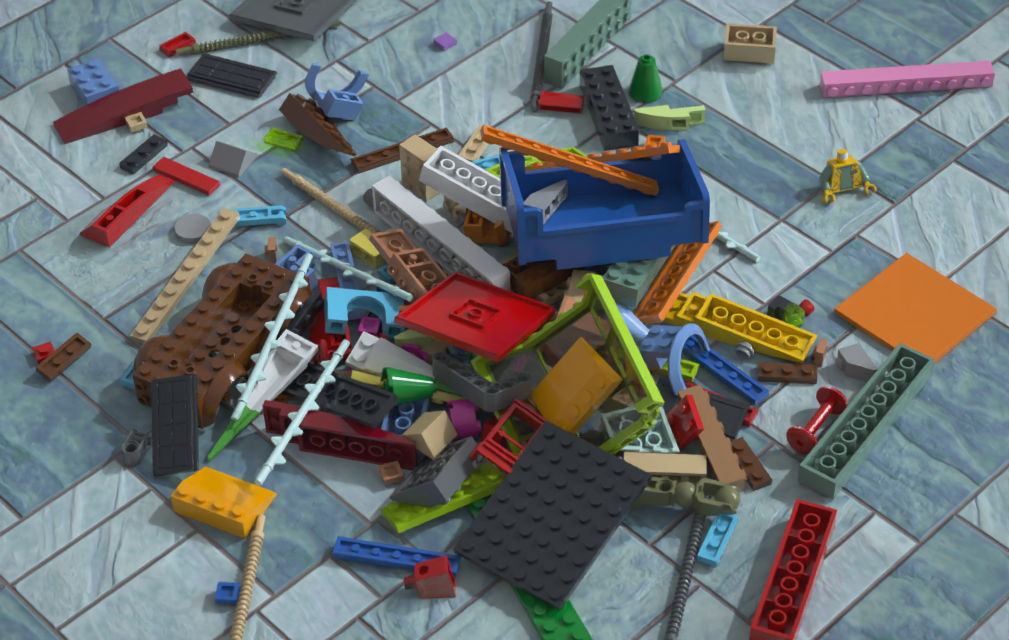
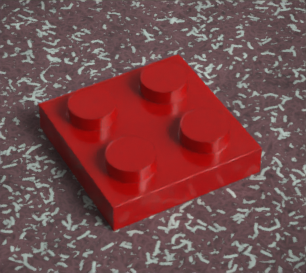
[666,395,704,451]

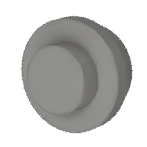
[735,341,754,359]

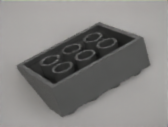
[389,436,483,507]

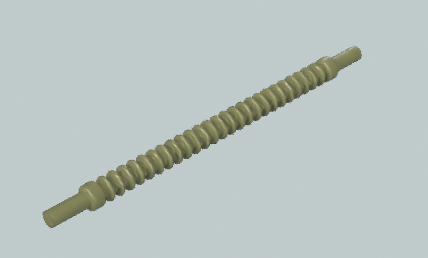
[176,19,340,56]

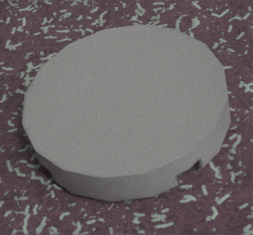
[174,214,211,243]

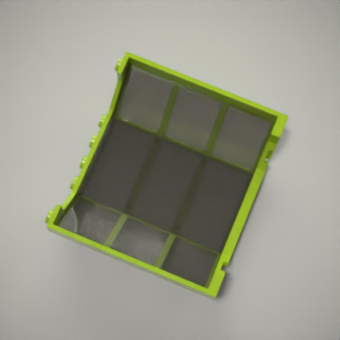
[471,273,664,457]

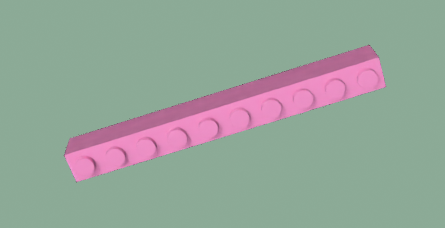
[820,61,995,98]

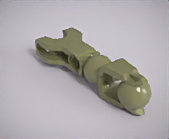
[631,477,741,516]

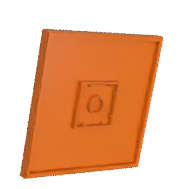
[834,253,997,364]

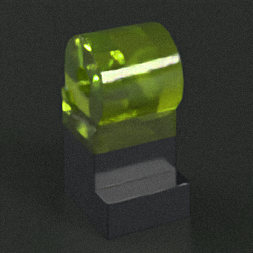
[767,295,805,328]

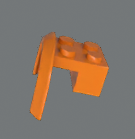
[463,209,513,247]

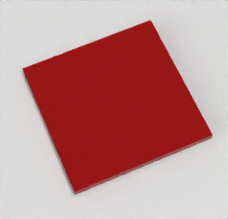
[394,271,556,362]

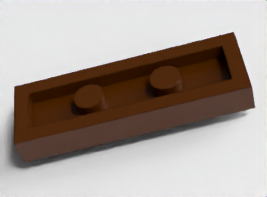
[36,333,91,382]
[757,362,817,384]
[731,437,772,491]

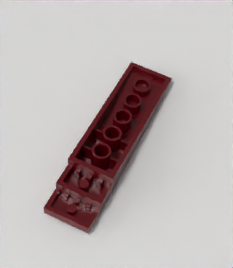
[53,68,194,144]
[262,400,417,471]

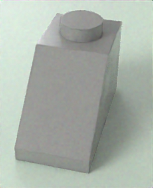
[835,343,878,382]

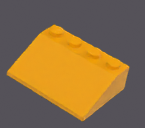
[531,337,623,435]
[171,466,276,539]

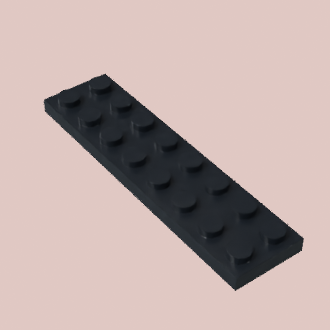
[281,363,399,429]

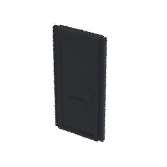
[186,53,277,98]
[151,374,199,476]
[656,378,750,441]

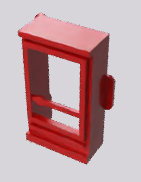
[470,398,550,480]

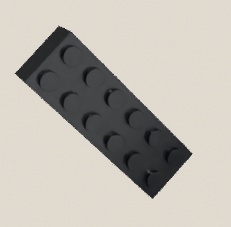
[580,65,639,151]

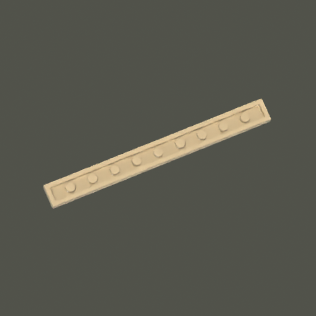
[130,208,240,344]

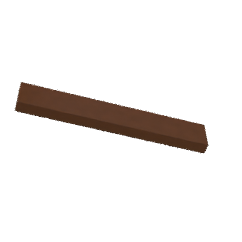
[351,127,454,174]

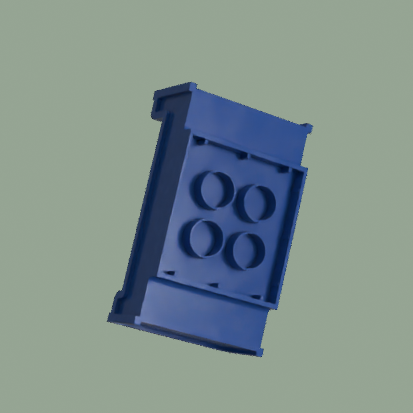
[499,139,710,270]

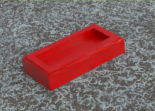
[159,32,196,58]

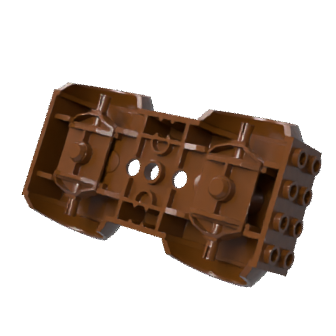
[132,253,311,429]

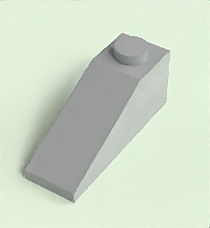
[523,179,568,225]

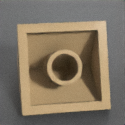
[401,410,457,460]

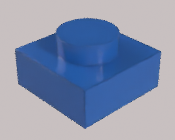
[214,582,240,605]

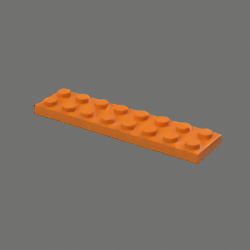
[633,221,722,325]

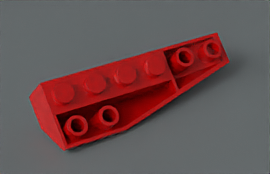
[80,175,174,248]
[309,277,352,365]

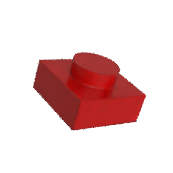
[32,341,55,365]

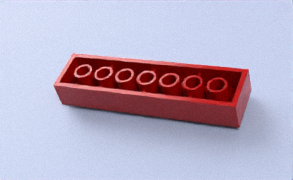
[749,499,838,640]

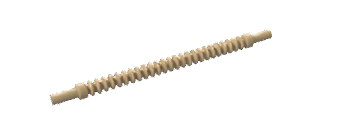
[281,168,380,233]
[229,514,266,640]

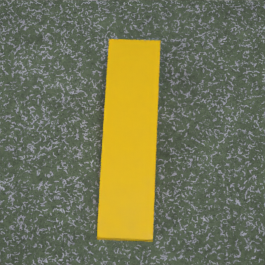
[663,291,817,363]

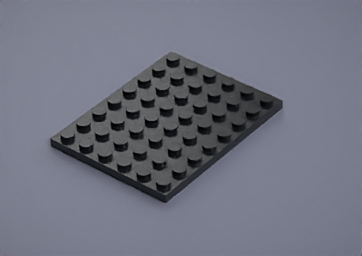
[453,421,652,611]

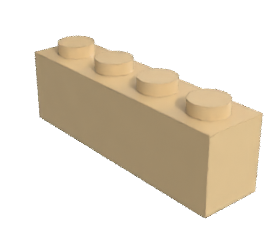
[624,452,706,487]

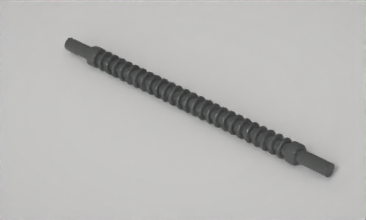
[530,1,553,111]
[664,496,709,640]

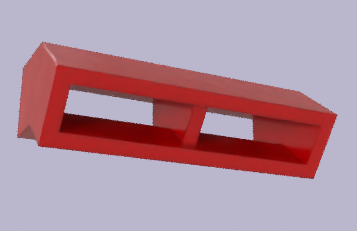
[539,91,584,114]

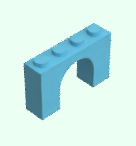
[324,287,405,339]

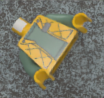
[820,149,877,203]

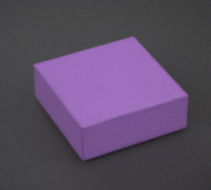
[433,32,457,51]

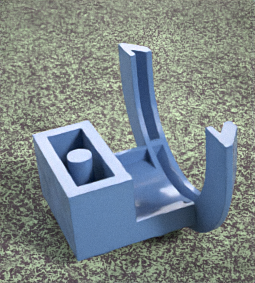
[305,62,369,120]
[638,323,710,396]

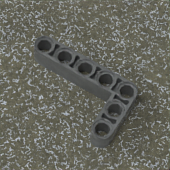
[432,352,532,412]

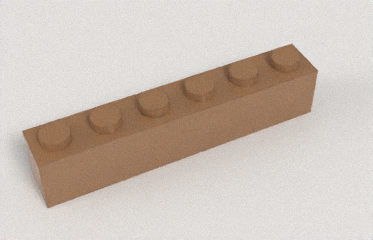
[678,384,747,491]

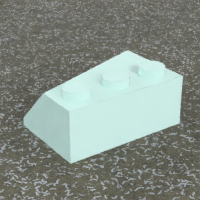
[601,406,680,453]

